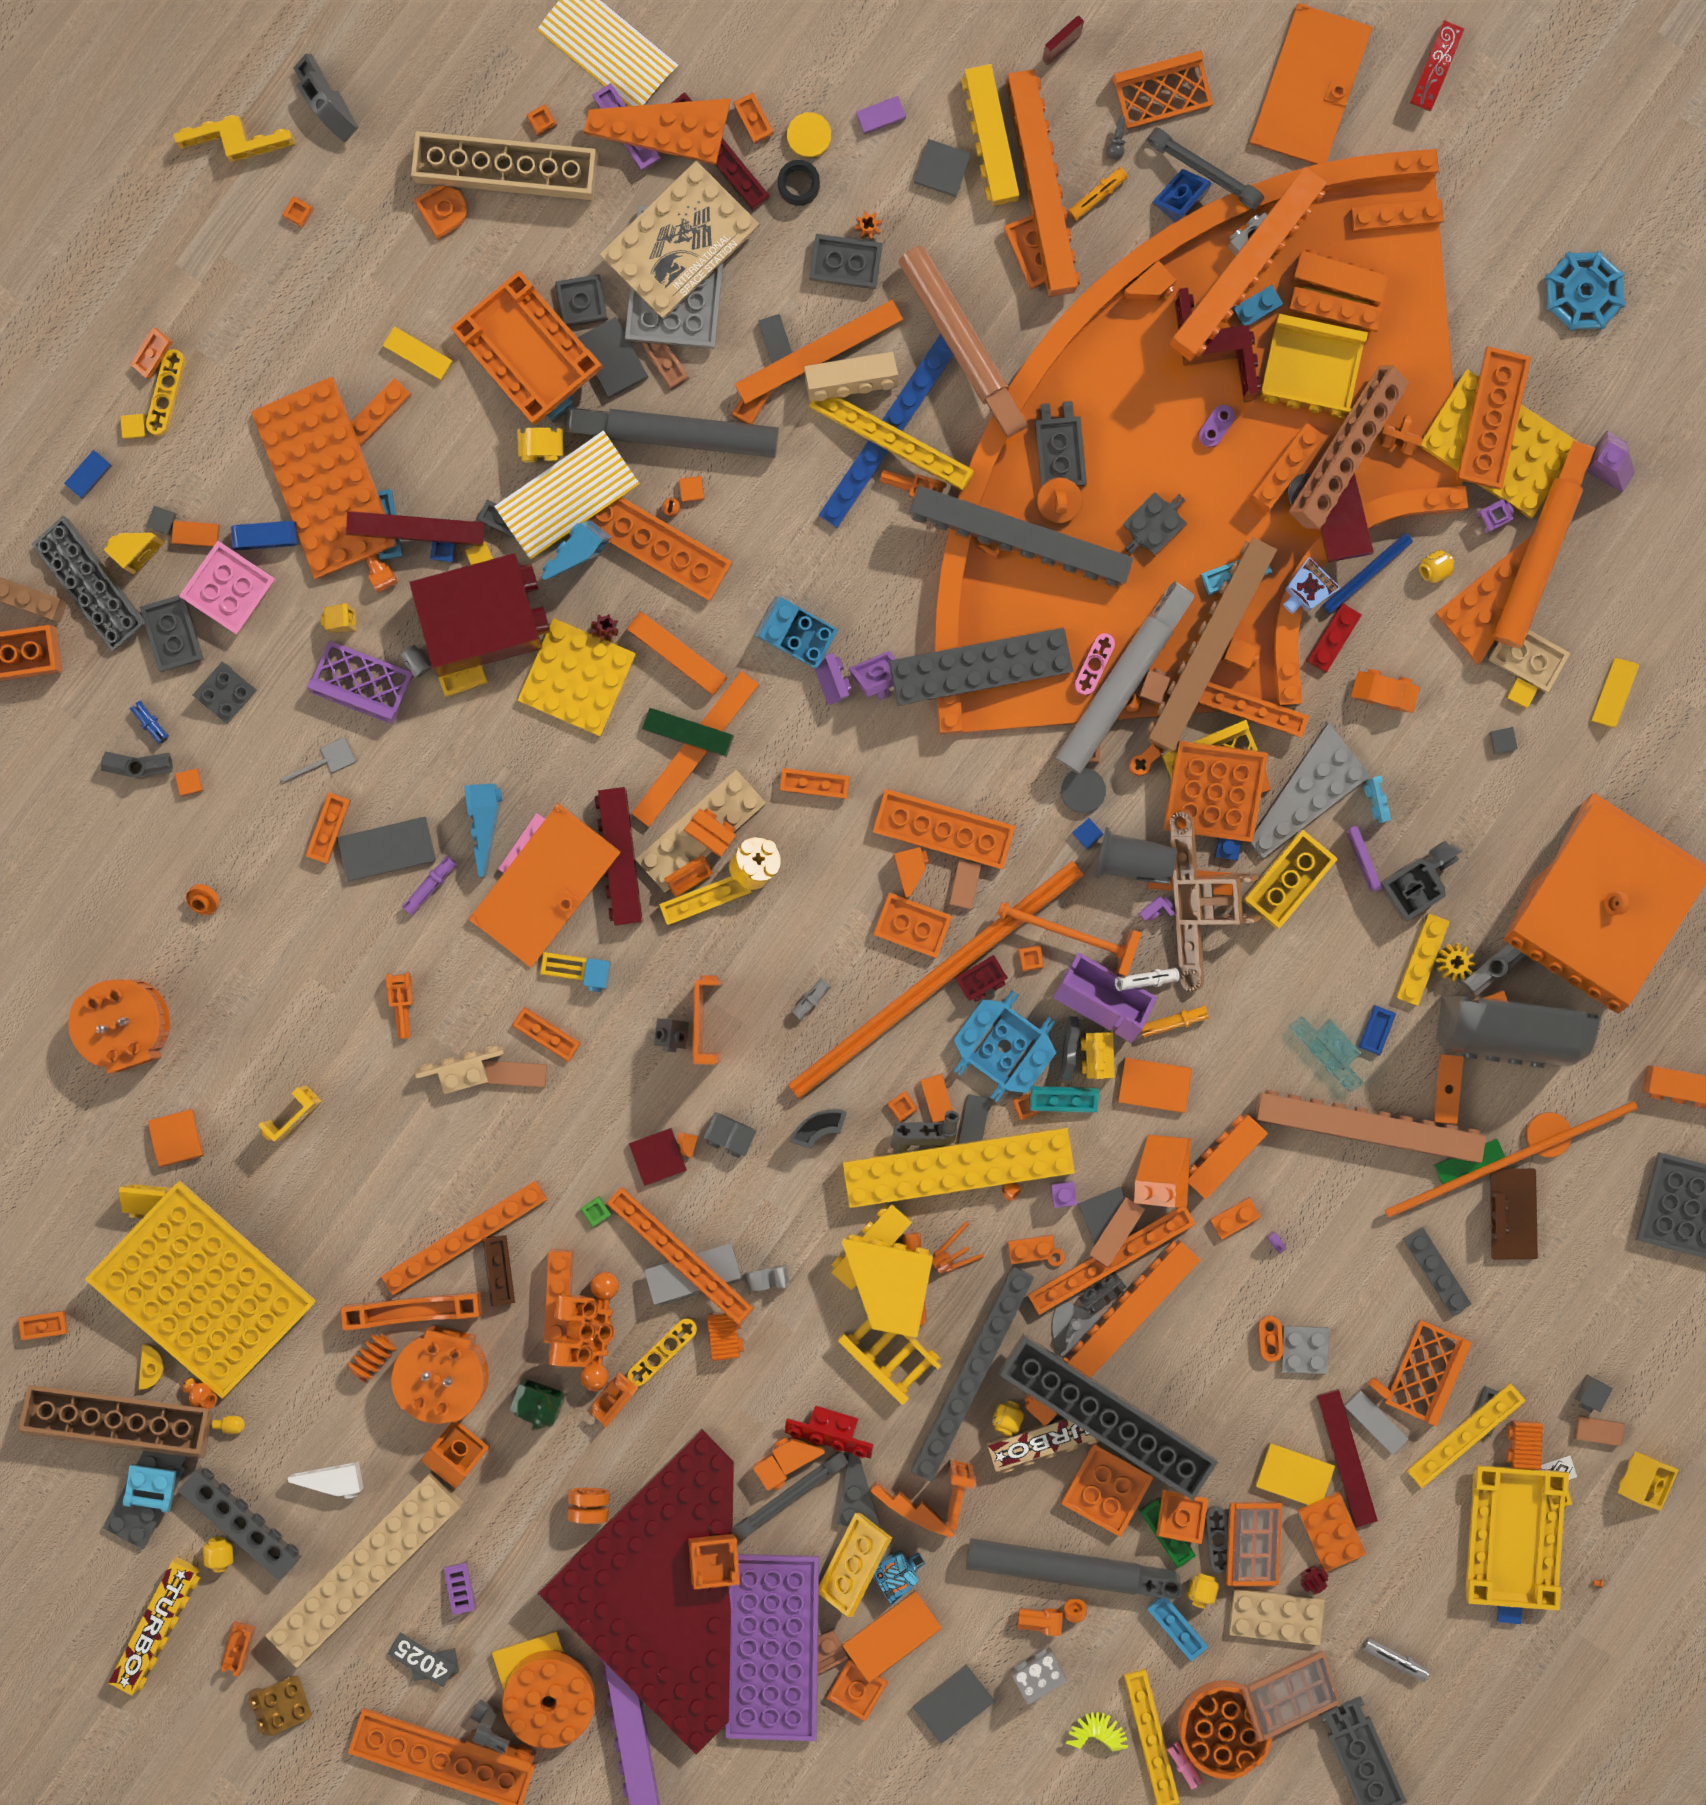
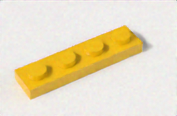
[659,876,752,925]
[1395,913,1450,1006]

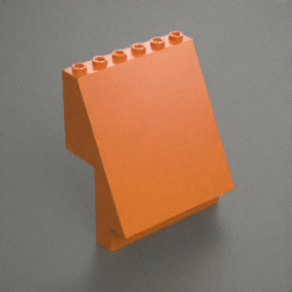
[1503,792,1706,1014]

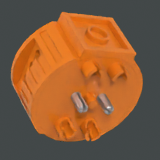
[68,979,170,1074]
[392,1325,489,1424]

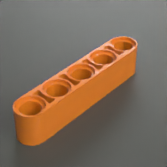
[626,611,727,696]

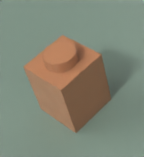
[1138,668,1170,705]

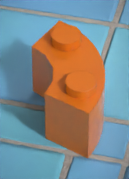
[1351,669,1420,713]

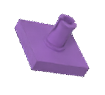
[849,651,896,700]

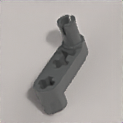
[890,1111,959,1153]
[471,1699,510,1755]

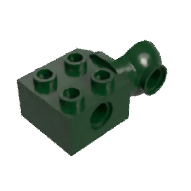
[510,1378,567,1431]

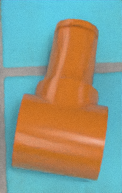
[365,554,398,593]

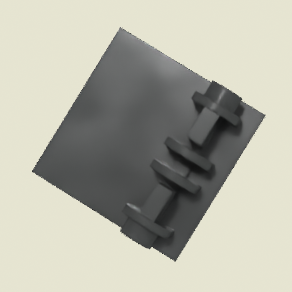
[192,661,257,724]

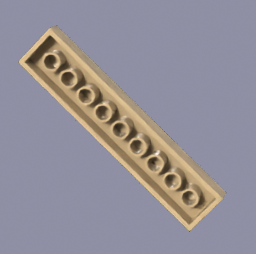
[265,1470,464,1668]

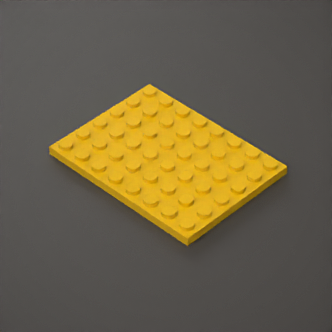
[85,1180,316,1399]

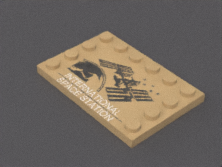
[600,161,760,320]

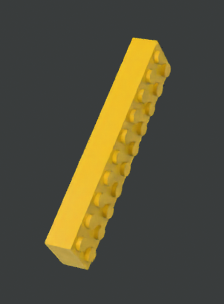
[843,1127,1075,1208]

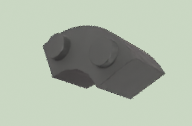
[790,1109,847,1149]

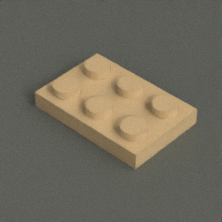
[1488,630,1571,693]

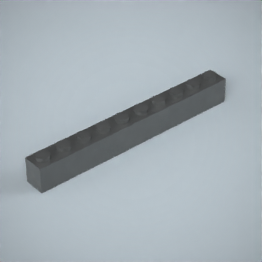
[908,486,1134,588]
[911,1265,1034,1482]

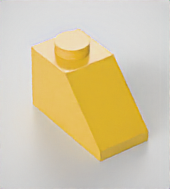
[321,603,356,633]

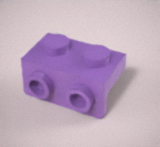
[814,653,852,705]

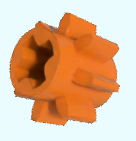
[855,211,882,241]

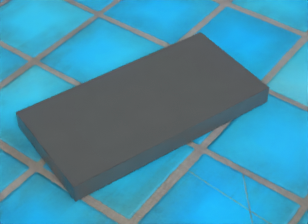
[337,817,436,881]

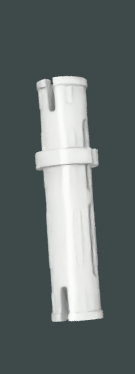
[1115,968,1179,991]

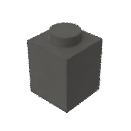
[1575,1375,1613,1413]

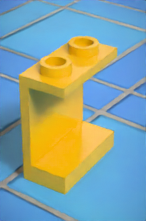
[258,1085,322,1142]

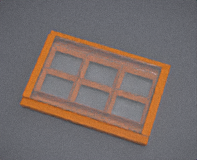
[1226,1502,1282,1586]

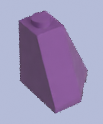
[1586,431,1635,493]

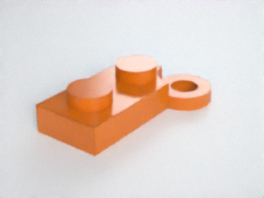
[1008,1235,1065,1266]

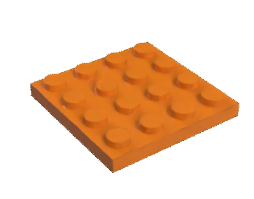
[1163,740,1268,842]

